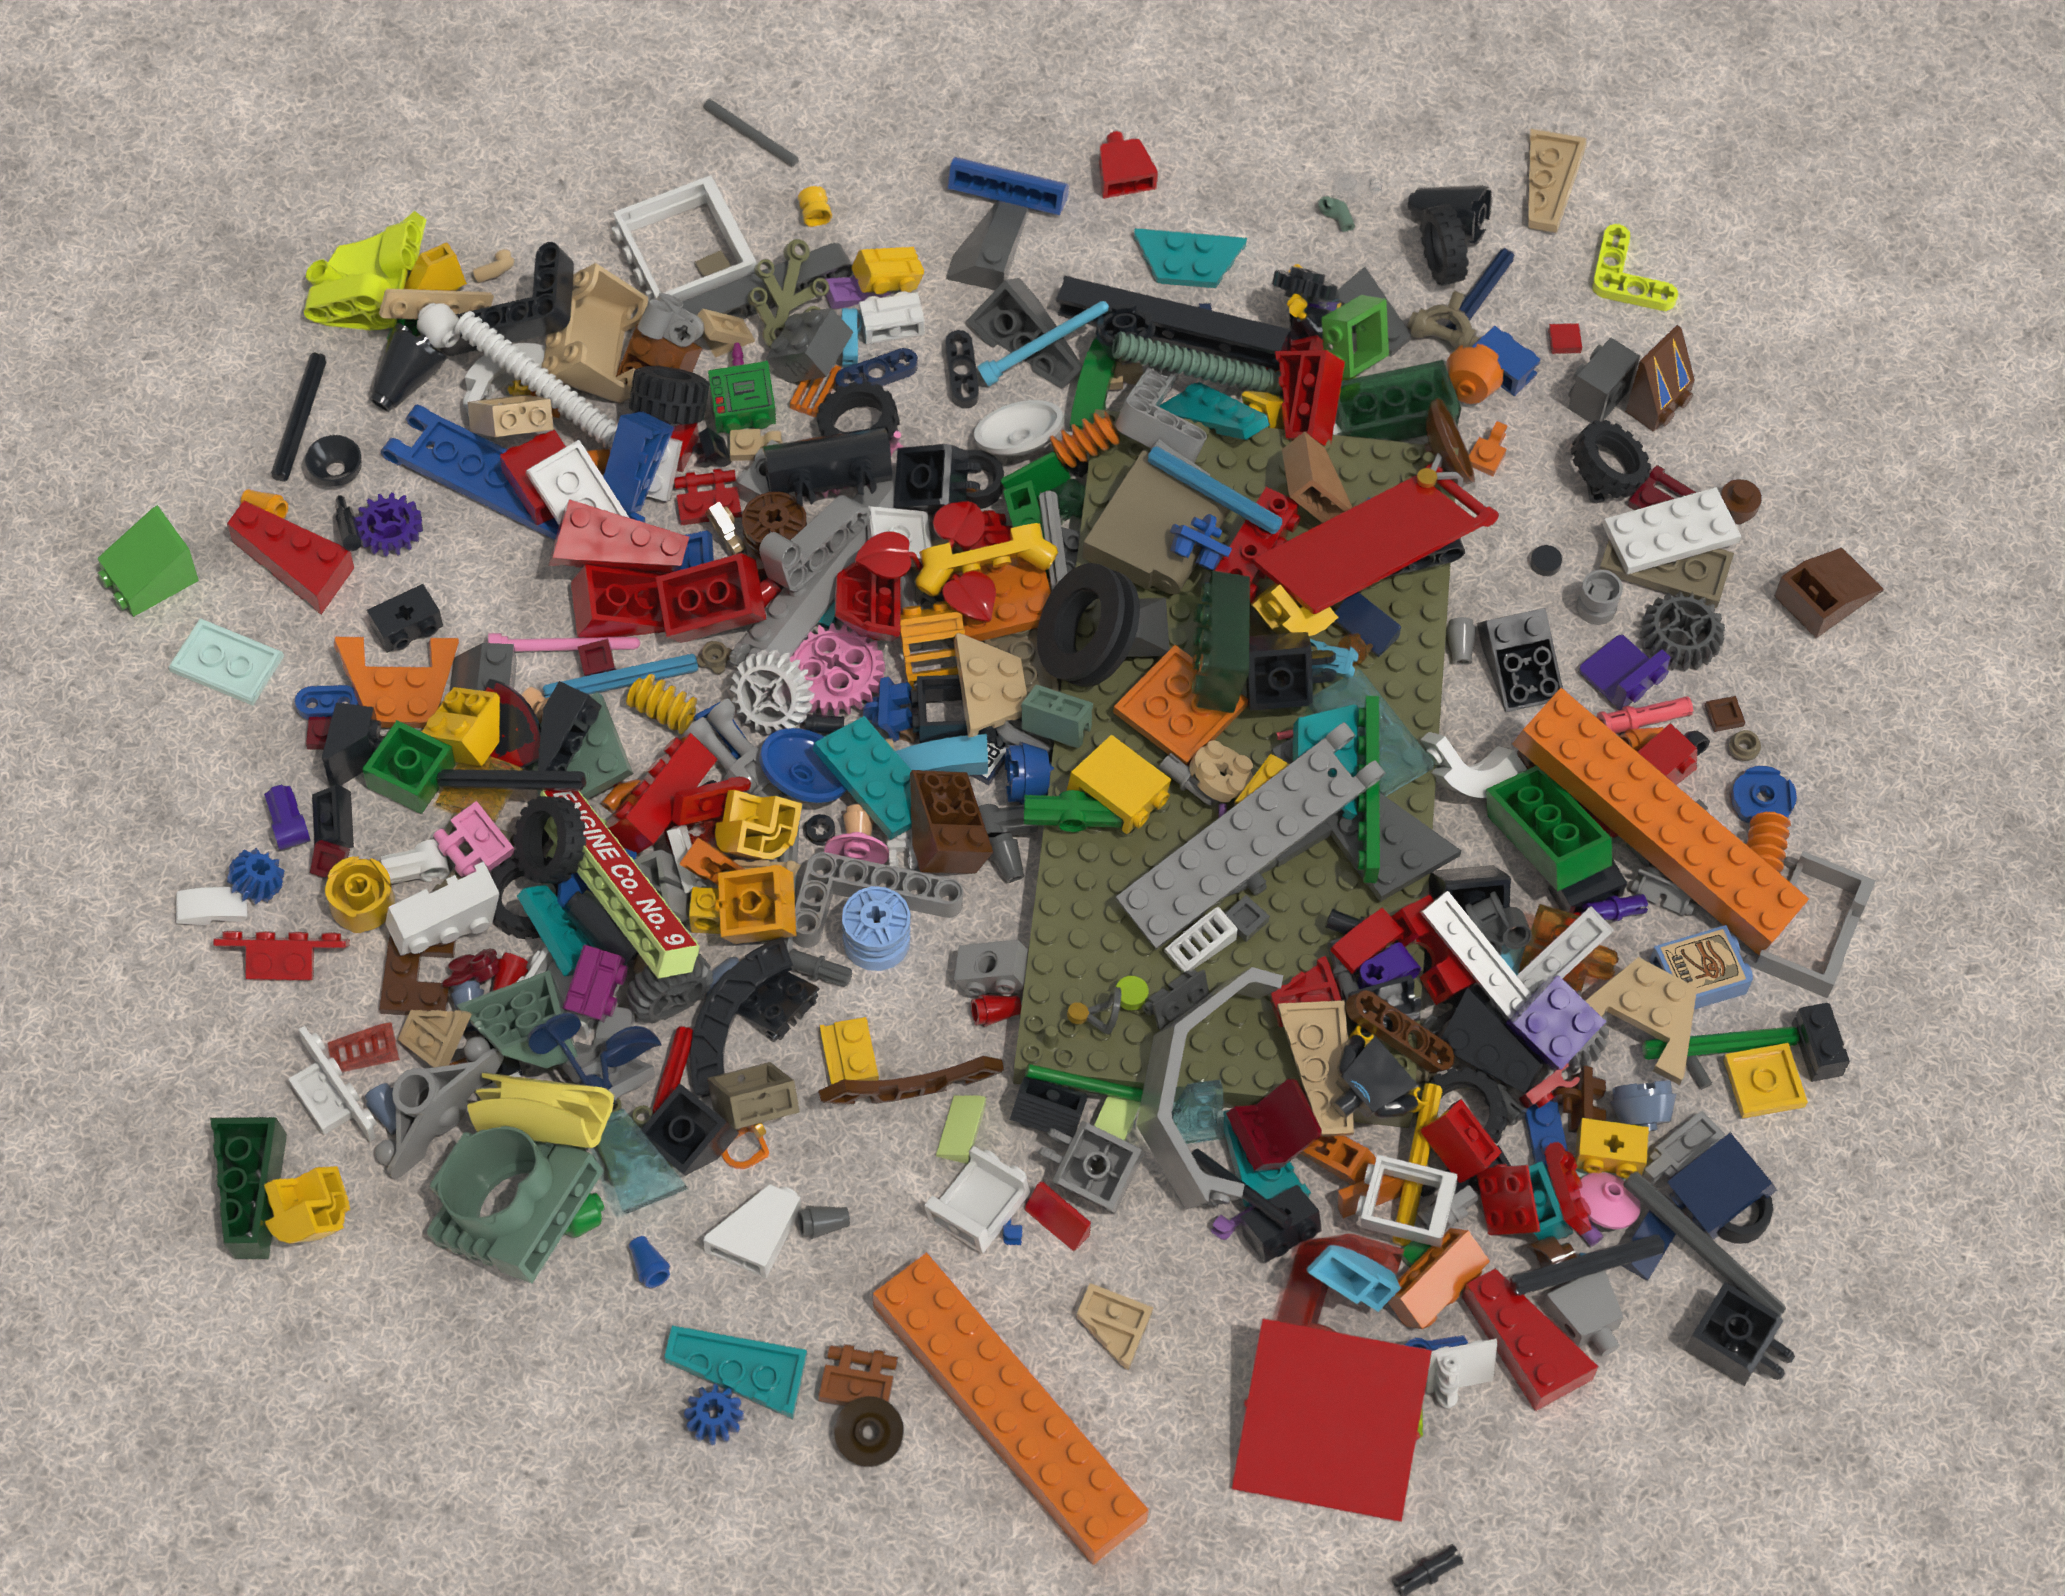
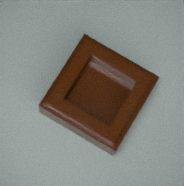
[1704,696,1745,732]

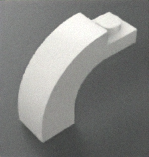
[463,343,546,420]
[1421,732,1527,798]

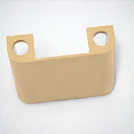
[541,263,648,403]

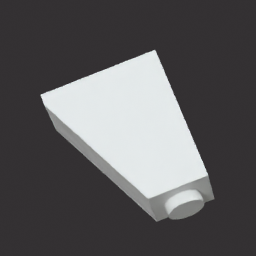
[703,1184,801,1278]

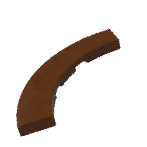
[818,1056,1004,1105]

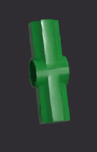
[1024,790,1122,832]

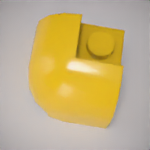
[1251,582,1339,637]
[715,790,802,860]
[264,1166,350,1243]

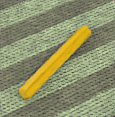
[1392,1083,1442,1246]

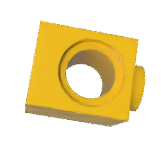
[689,887,722,934]

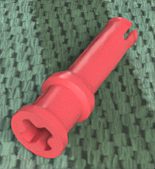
[1597,696,1693,734]

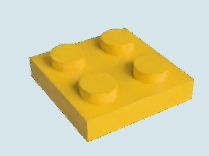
[1723,1043,1808,1119]

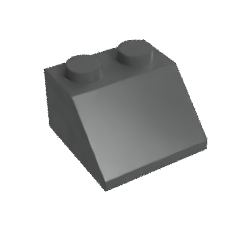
[450,643,517,691]

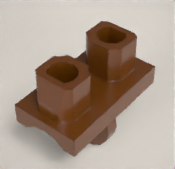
[1553,1065,1606,1133]

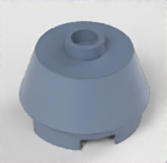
[1610,1081,1677,1132]

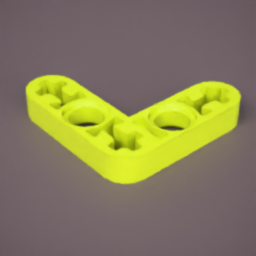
[1592,224,1678,311]

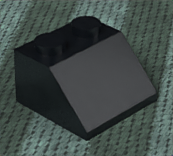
[322,702,384,787]
[636,1084,739,1176]

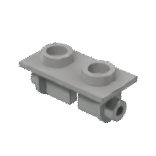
[1631,867,1696,916]

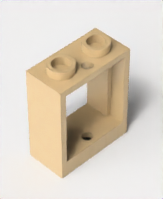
[467,394,554,437]

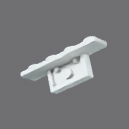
[289,1026,377,1142]

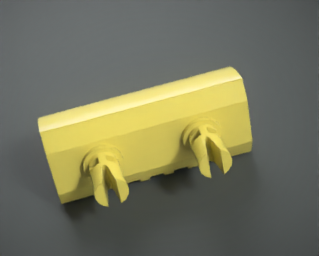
[467,1073,614,1149]

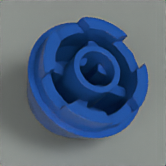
[1005,741,1054,805]

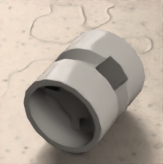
[1576,569,1623,625]

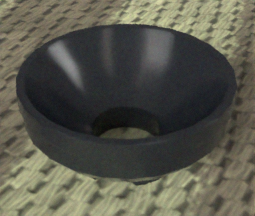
[305,435,362,487]

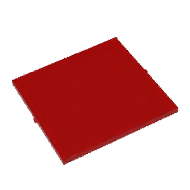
[1232,1318,1432,1522]

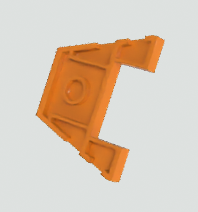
[334,637,459,728]

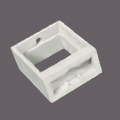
[1356,1155,1457,1248]

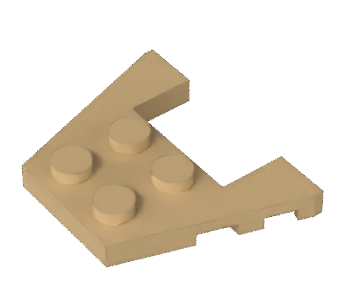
[1585,957,1697,1085]

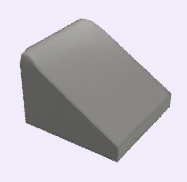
[595,1006,635,1038]

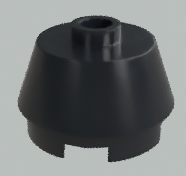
[1096,305,1155,363]

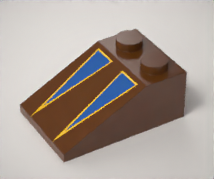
[1625,325,1695,432]

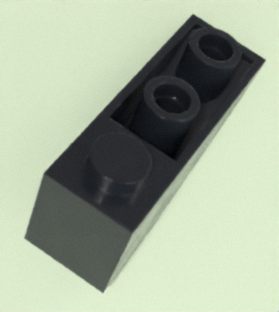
[538,681,602,771]

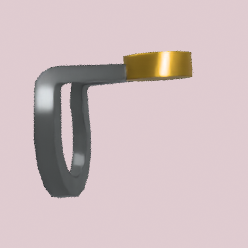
[1067,987,1121,1034]

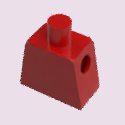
[1099,131,1158,199]

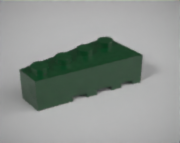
[210,1117,287,1259]

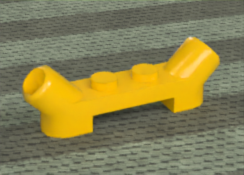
[915,523,1058,597]

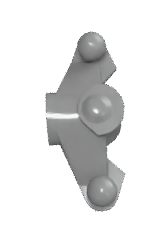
[376,1037,504,1178]

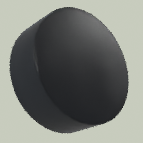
[1530,545,1562,576]

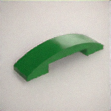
[1070,337,1117,430]

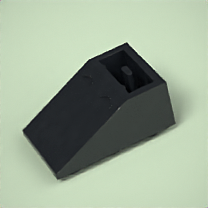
[1477,608,1563,712]

